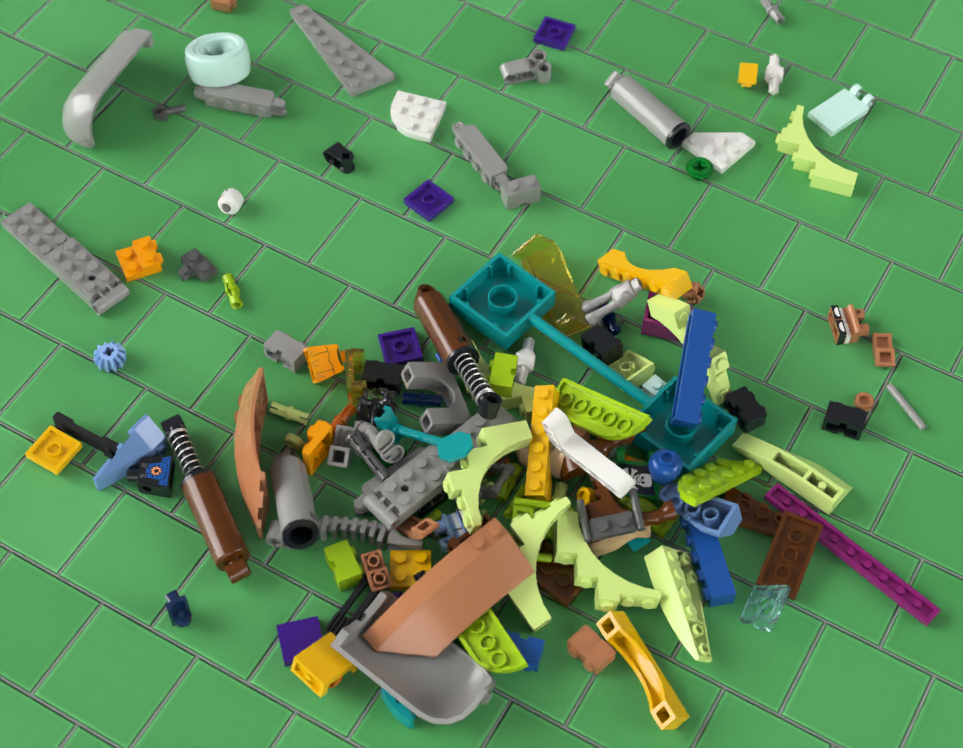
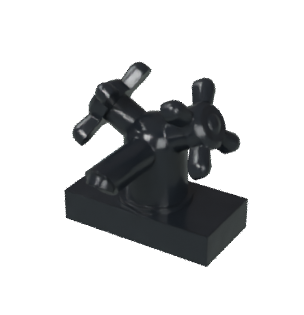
[356,390,396,426]

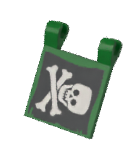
[615,447,658,499]

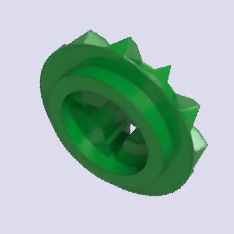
[685,157,714,181]

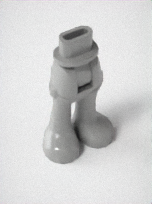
[582,277,644,328]
[354,420,404,463]

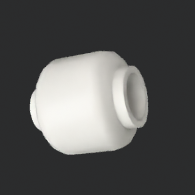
[217,188,244,215]

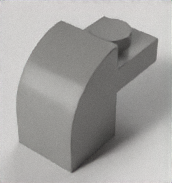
[327,425,357,468]

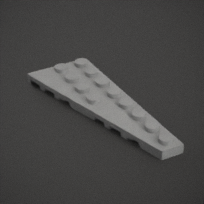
[289,4,395,98]

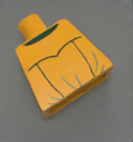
[303,344,352,384]

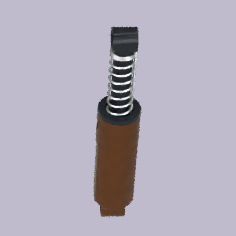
[414,284,502,420]
[160,414,252,584]

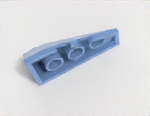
[93,414,169,491]
[658,483,742,538]

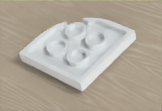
[391,90,446,143]

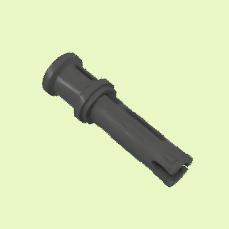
[345,430,391,483]

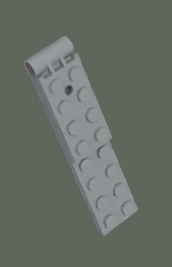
[0,202,130,316]
[362,406,519,531]

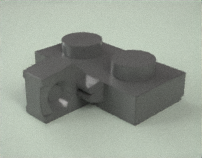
[178,248,218,283]

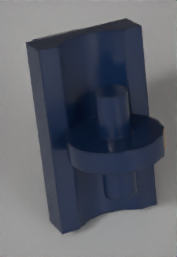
[165,590,192,627]

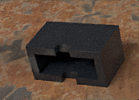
[580,324,623,366]
[361,360,404,395]
[723,386,767,433]
[821,401,868,441]

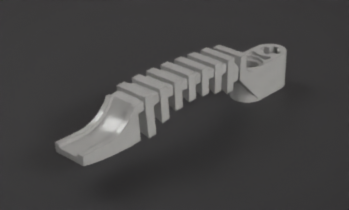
[265,515,424,551]

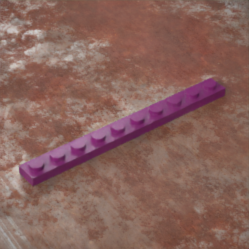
[764,482,941,627]

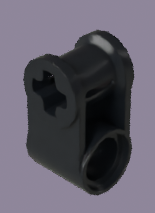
[323,142,355,174]

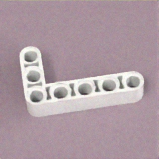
[542,408,636,499]

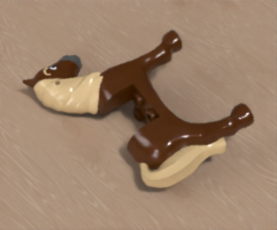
[515,426,678,557]

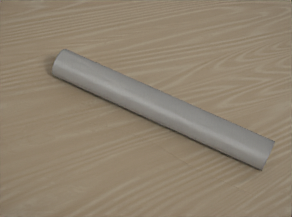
[886,383,927,431]

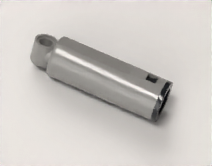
[604,70,691,150]
[270,448,320,550]

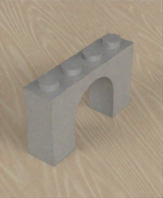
[401,362,472,436]

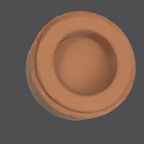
[854,392,874,412]

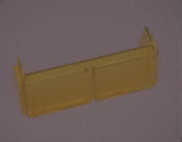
[511,233,590,338]

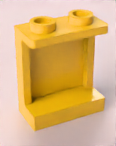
[291,632,358,698]

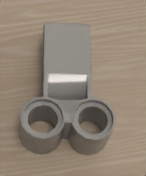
[500,49,551,85]

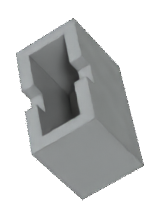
[501,174,541,210]
[263,330,307,373]

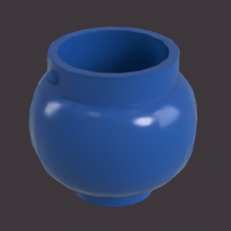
[648,449,682,485]

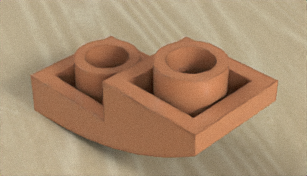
[360,549,392,593]

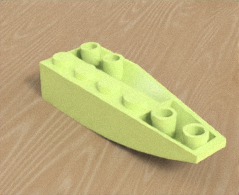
[732,433,852,515]
[644,546,712,663]

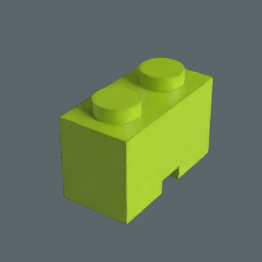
[485,352,518,398]
[324,539,365,591]

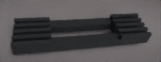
[53,411,119,459]
[326,572,390,637]

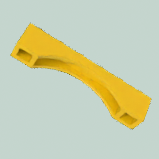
[597,249,693,300]
[524,385,560,502]
[596,611,690,730]

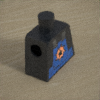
[127,455,176,498]

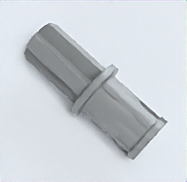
[760,0,785,25]

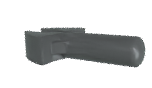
[152,103,186,121]

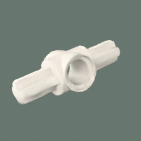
[764,54,784,95]
[514,337,536,386]

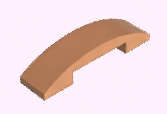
[396,515,439,540]

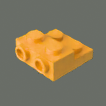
[115,236,164,282]
[302,419,333,476]

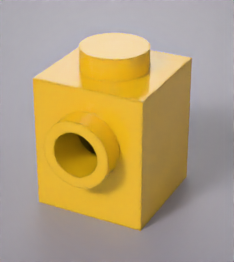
[738,62,758,87]

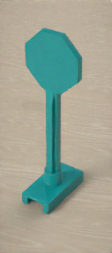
[374,406,474,463]

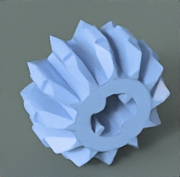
[93,340,127,373]

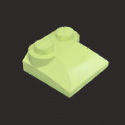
[609,350,655,392]

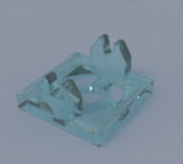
[739,585,791,632]

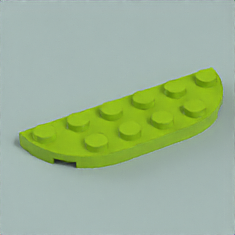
[557,377,652,441]
[677,458,763,507]
[458,608,529,674]

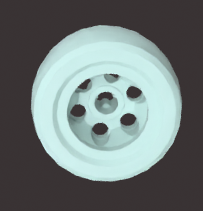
[185,32,251,87]

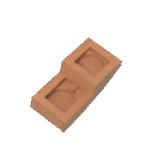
[871,333,896,367]

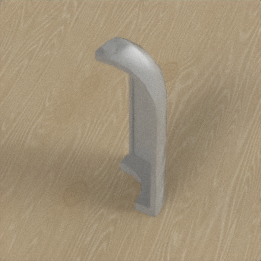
[62,28,154,149]
[331,590,497,724]

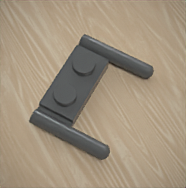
[576,488,645,542]

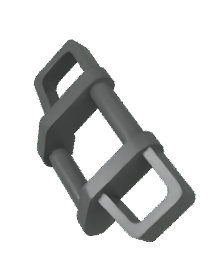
[453,455,516,502]

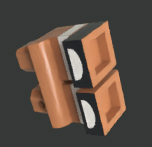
[827,304,870,345]

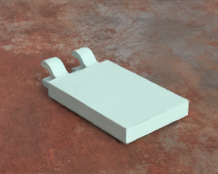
[808,83,874,137]

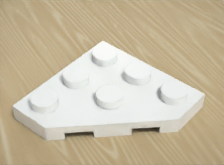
[682,132,756,174]

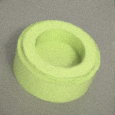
[284,433,304,450]

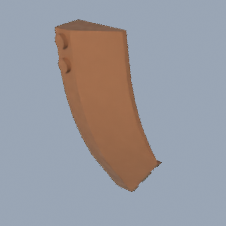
[234,367,270,538]
[363,518,535,658]

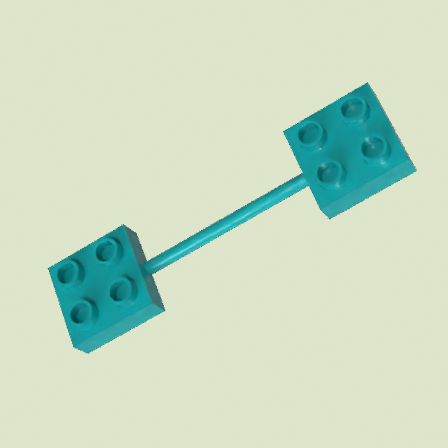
[449,252,737,478]

